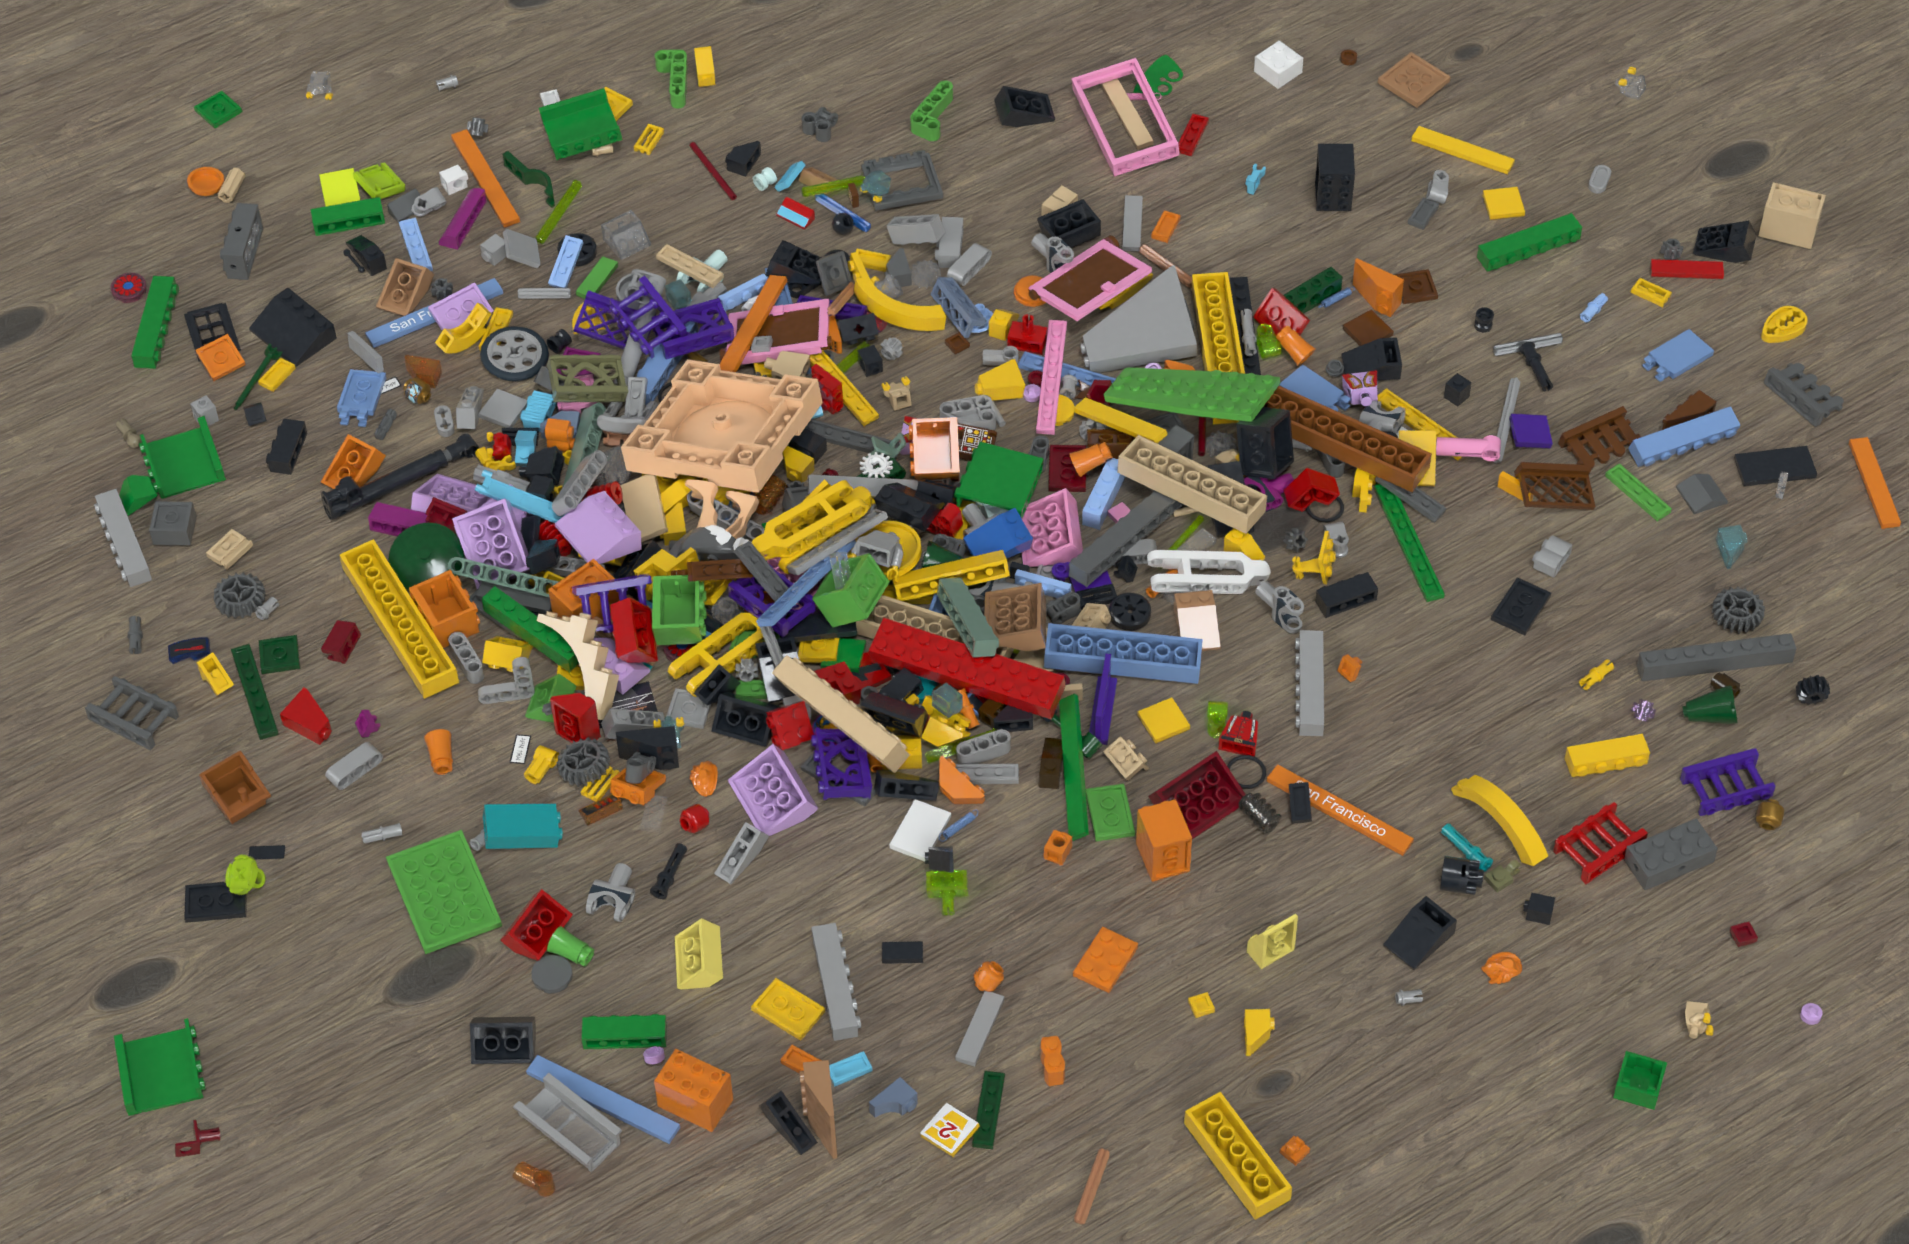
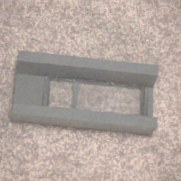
[513,1073,622,1172]

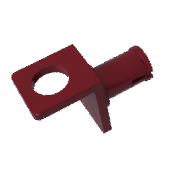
[175,1120,220,1157]

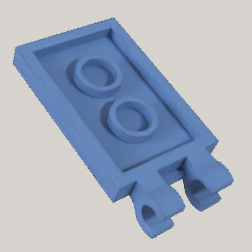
[1642,329,1714,382]
[1279,365,1351,411]
[337,369,386,427]

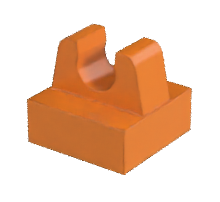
[1337,654,1363,682]
[1280,1136,1310,1166]

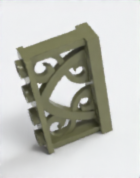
[547,354,628,402]

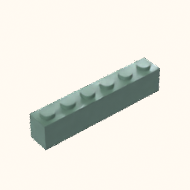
[937,578,999,657]

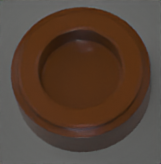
[1340,49,1357,66]

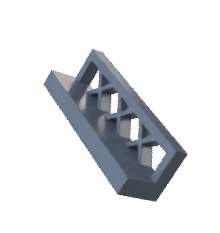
[930,277,987,338]

